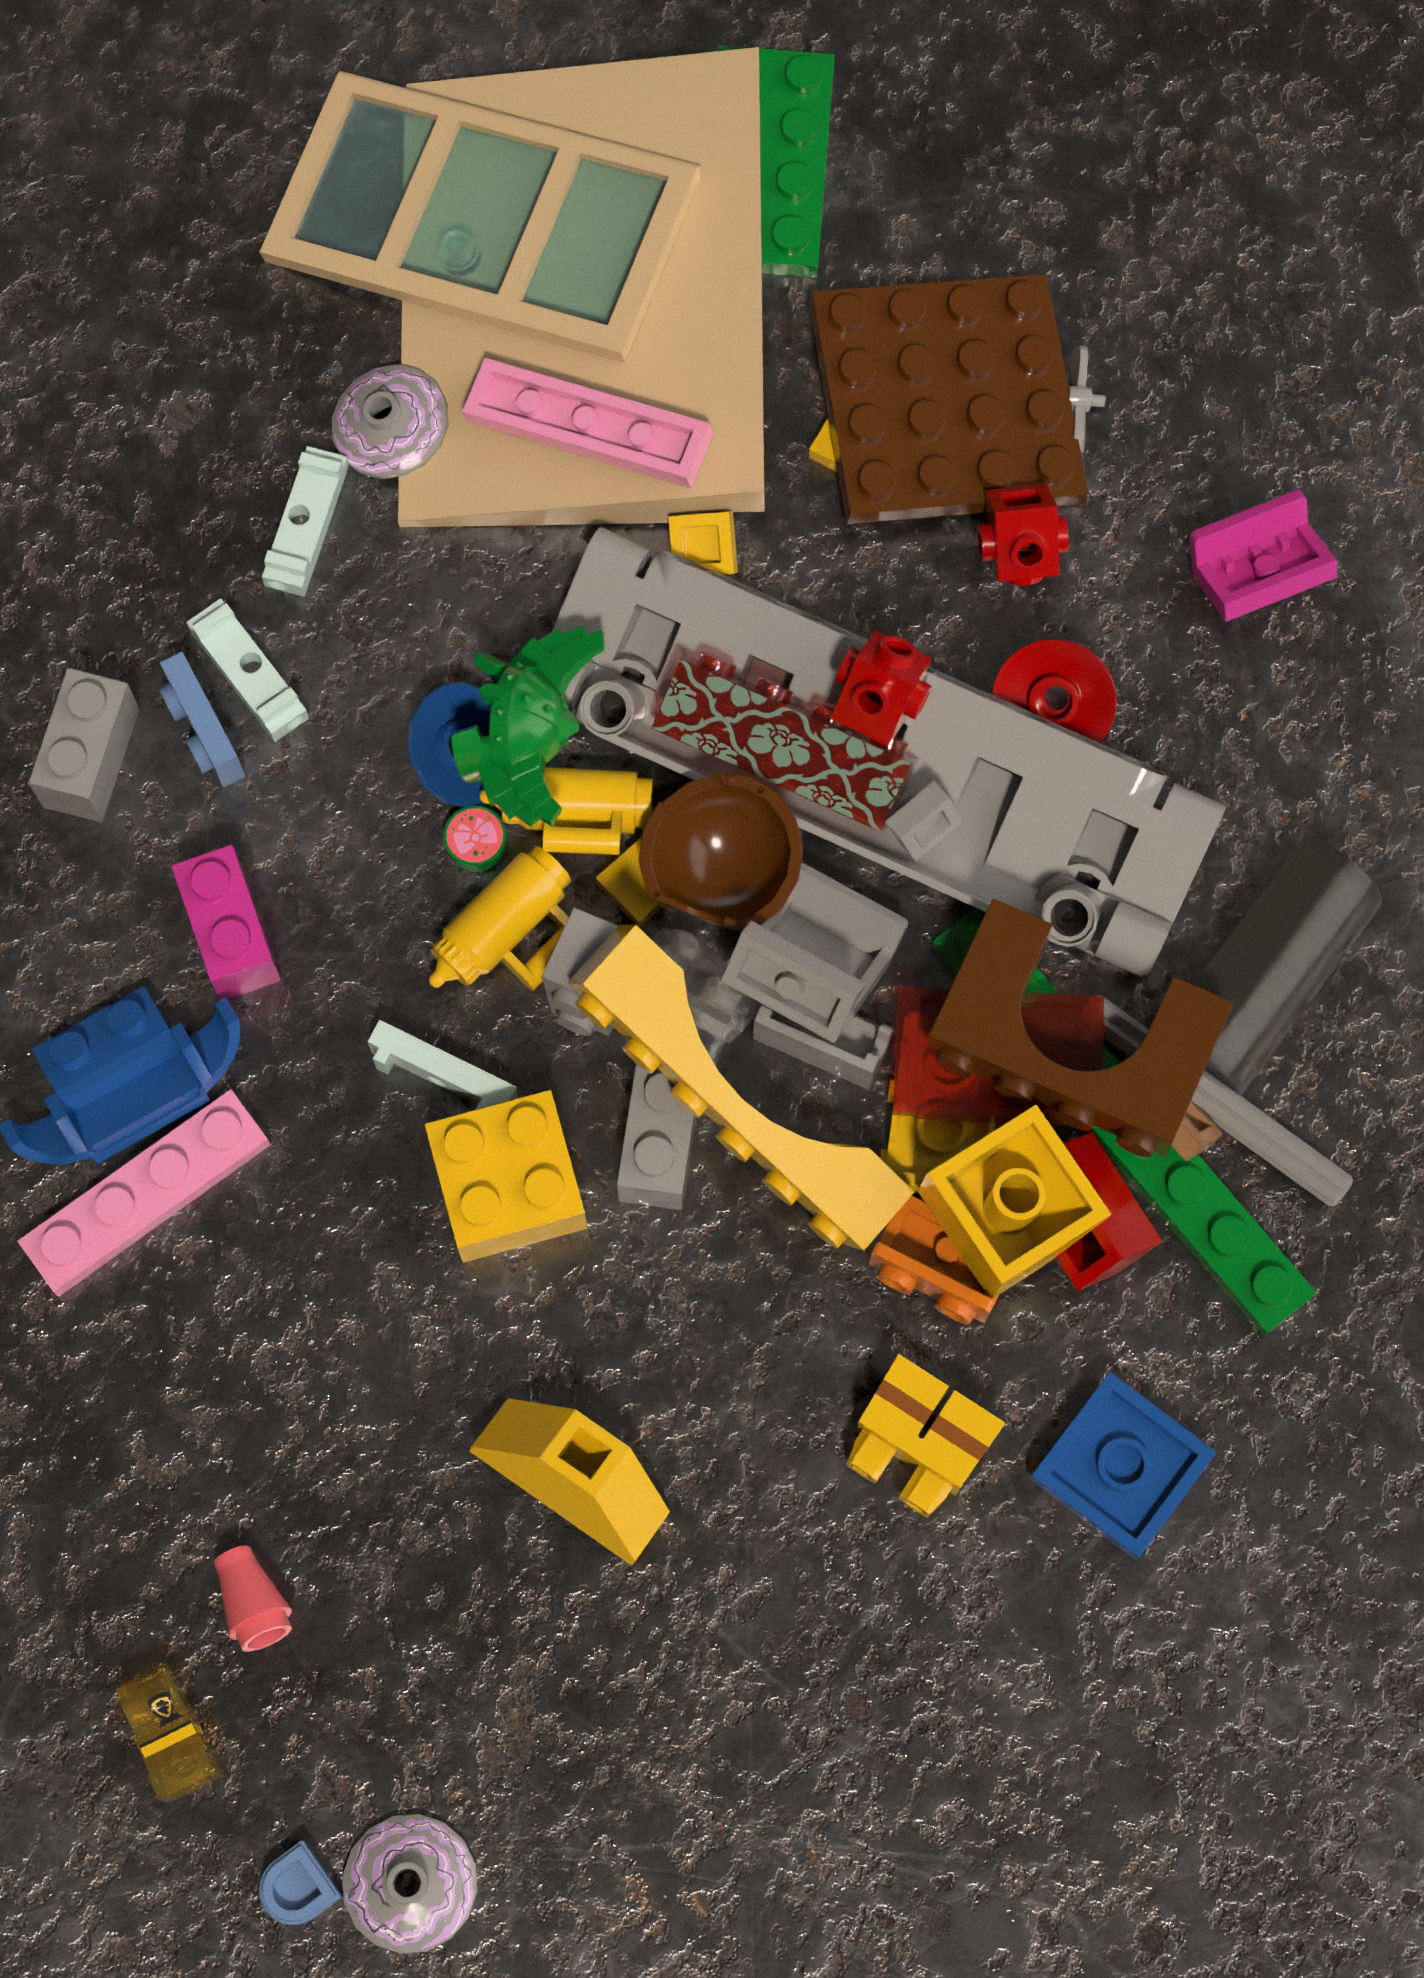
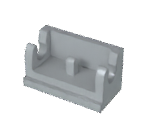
[753,1005,895,1090]

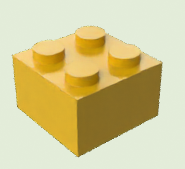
[425,1090,588,1263]

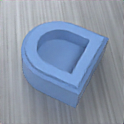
[259,1840,343,1925]

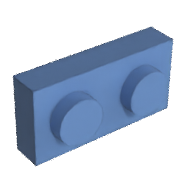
[158,652,245,788]

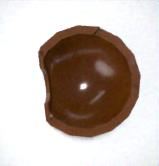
[639,772,803,932]

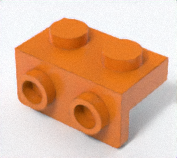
[868,1196,1000,1325]

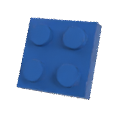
[1029,1372,1217,1561]

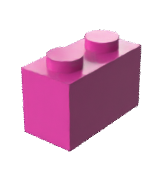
[171,845,281,1000]

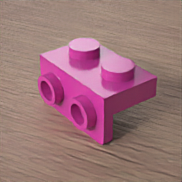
[1190,490,1337,622]

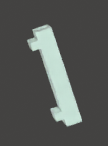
[262,446,349,597]
[186,599,309,742]
[368,1020,519,1110]

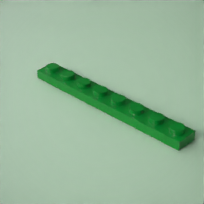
[932,908,1317,1337]

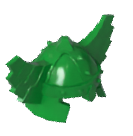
[451,626,605,827]

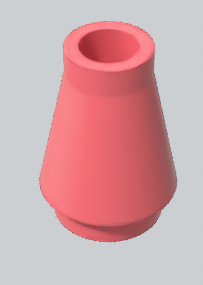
[213,1545,292,1652]

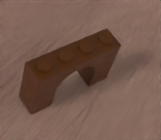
[927,898,1234,1158]

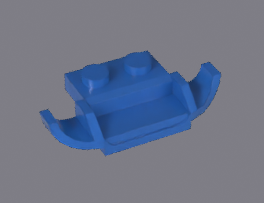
[0,986,241,1164]

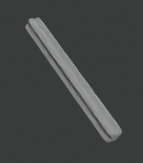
[1079,994,1353,1206]

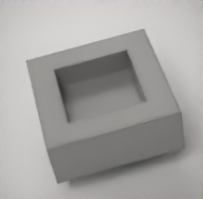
[885,781,963,862]

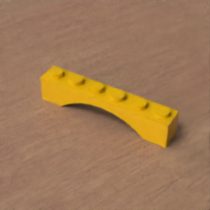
[567,925,915,1250]

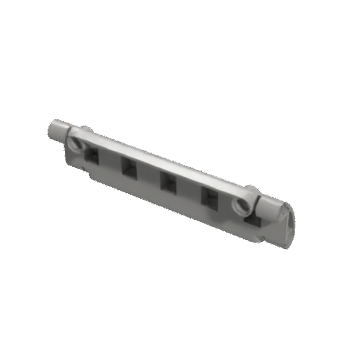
[552,527,1227,980]

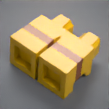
[847,1354,1005,1518]

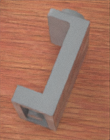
[721,863,908,1044]

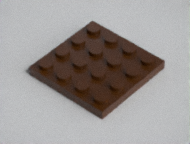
[809,274,1089,524]

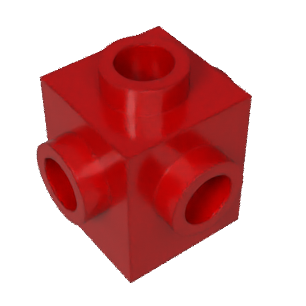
[977,483,1069,586]
[831,631,932,746]

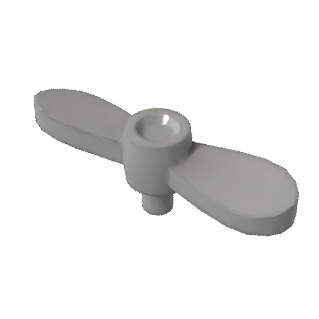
[1068,345,1106,453]

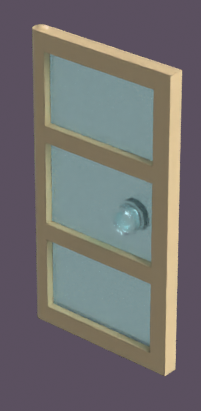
[259,71,702,363]

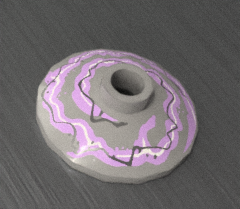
[332,364,449,479]
[342,1814,478,1953]

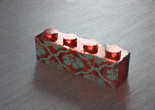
[651,651,919,832]

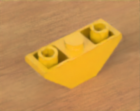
[469,1398,670,1566]

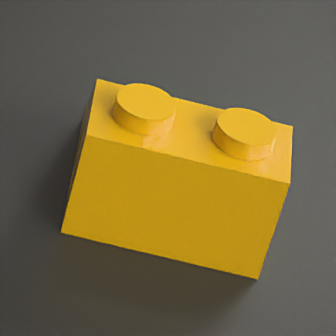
[918,1105,1111,1299]

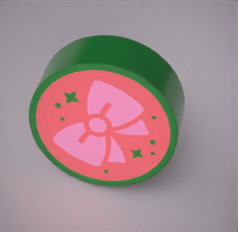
[443,806,507,872]

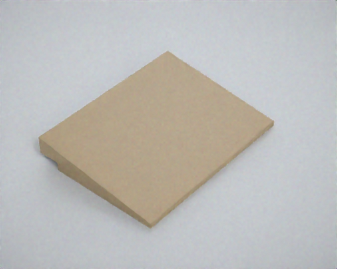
[398,47,765,527]

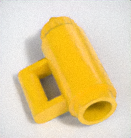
[479,767,653,855]
[429,846,571,991]

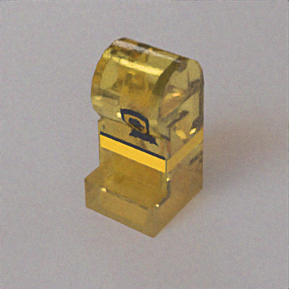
[116,1663,224,1803]

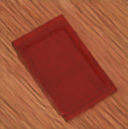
[892,987,1106,1126]

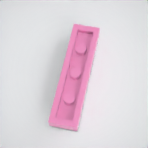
[462,358,714,488]
[17,1089,271,1297]

